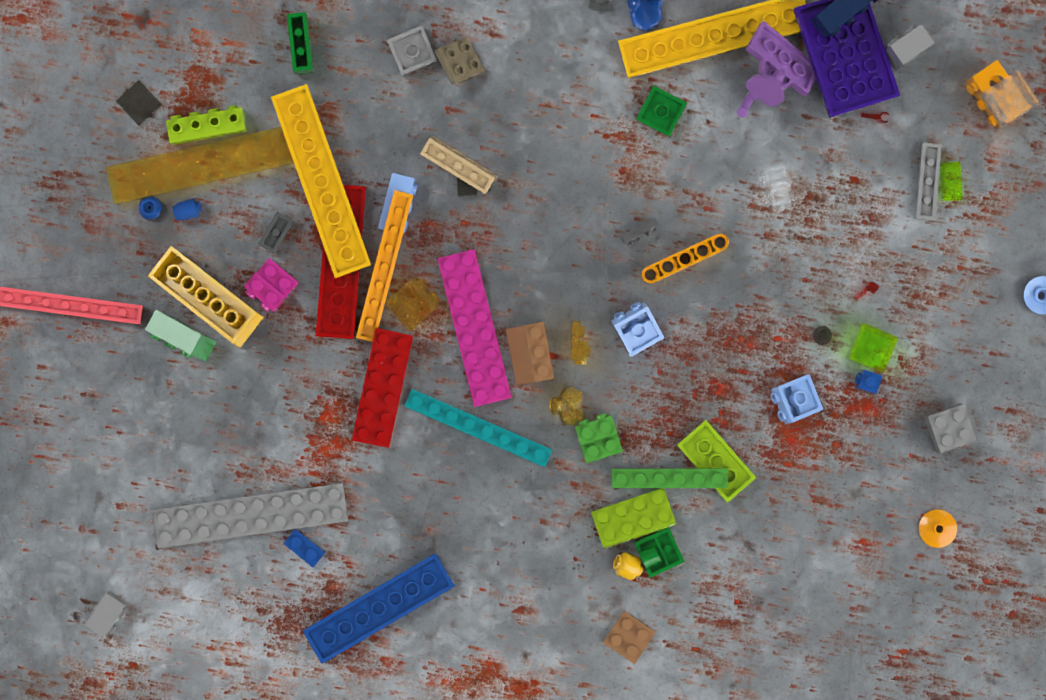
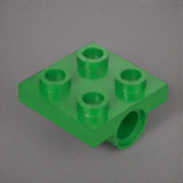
[634,527,685,578]

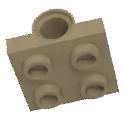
[435,37,485,85]

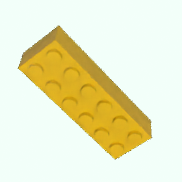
[148,246,264,348]

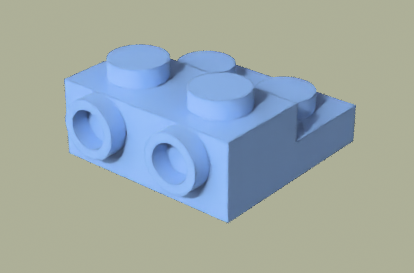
[611,302,664,357]
[770,374,823,425]

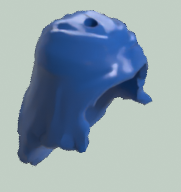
[627,0,663,31]

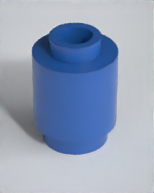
[172,198,202,221]

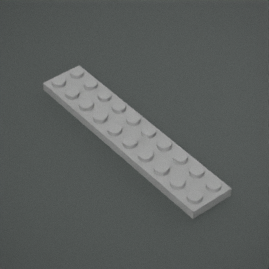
[153,483,349,548]

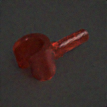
[861,112,889,124]
[853,281,879,301]

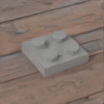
[387,25,437,76]

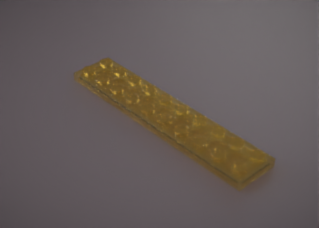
[106,127,294,205]

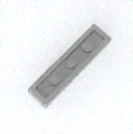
[915,143,942,221]

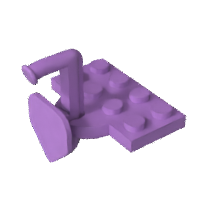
[737,21,816,118]

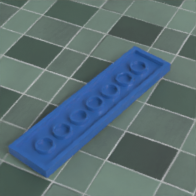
[303,553,455,664]

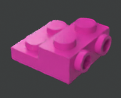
[244,258,299,312]

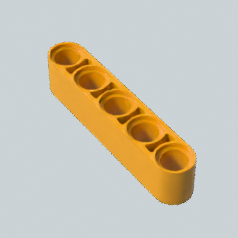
[641,234,729,284]

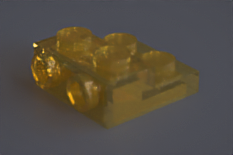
[385,277,441,332]
[570,321,591,365]

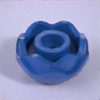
[138,196,162,220]

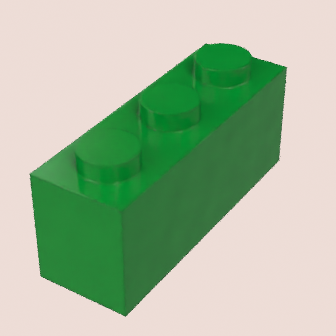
[287,12,314,75]

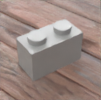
[85,591,128,638]

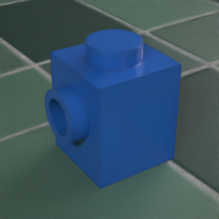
[854,370,883,394]

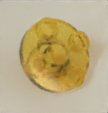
[549,387,583,425]

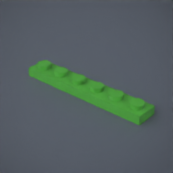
[612,468,728,488]

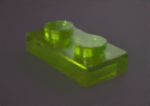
[940,162,963,202]

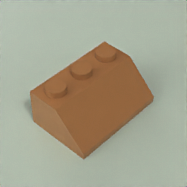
[506,322,554,386]

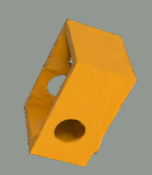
[965,60,1030,129]

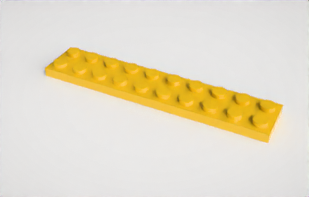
[618,0,806,78]
[271,84,371,278]

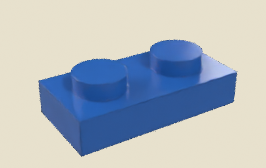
[283,529,326,567]

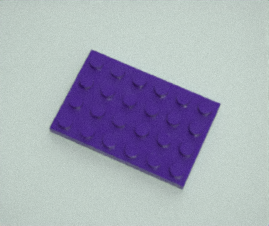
[793,0,901,118]

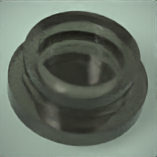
[813,326,832,345]

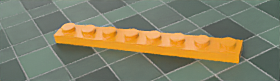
[356,189,413,342]

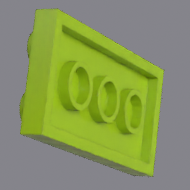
[677,420,756,503]
[591,488,676,549]

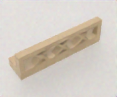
[420,136,498,194]

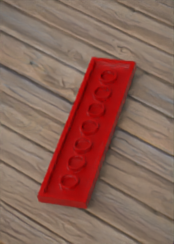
[316,185,367,339]

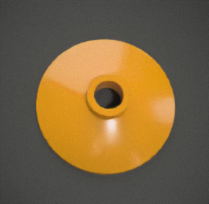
[918,509,957,548]

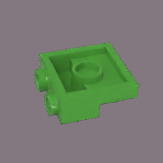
[575,413,623,463]

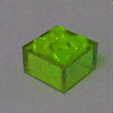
[845,323,899,373]

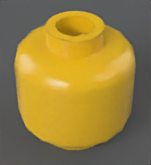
[613,552,643,580]

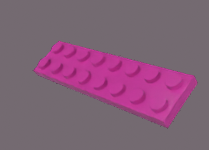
[437,249,512,407]

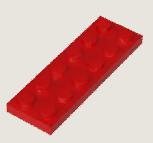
[351,327,413,448]

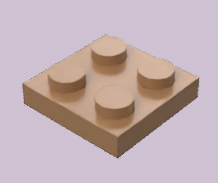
[603,611,656,664]

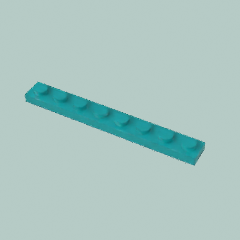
[404,389,552,467]

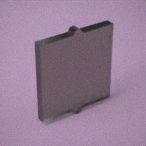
[116,80,162,126]

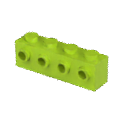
[166,105,248,145]

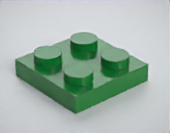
[636,85,687,137]

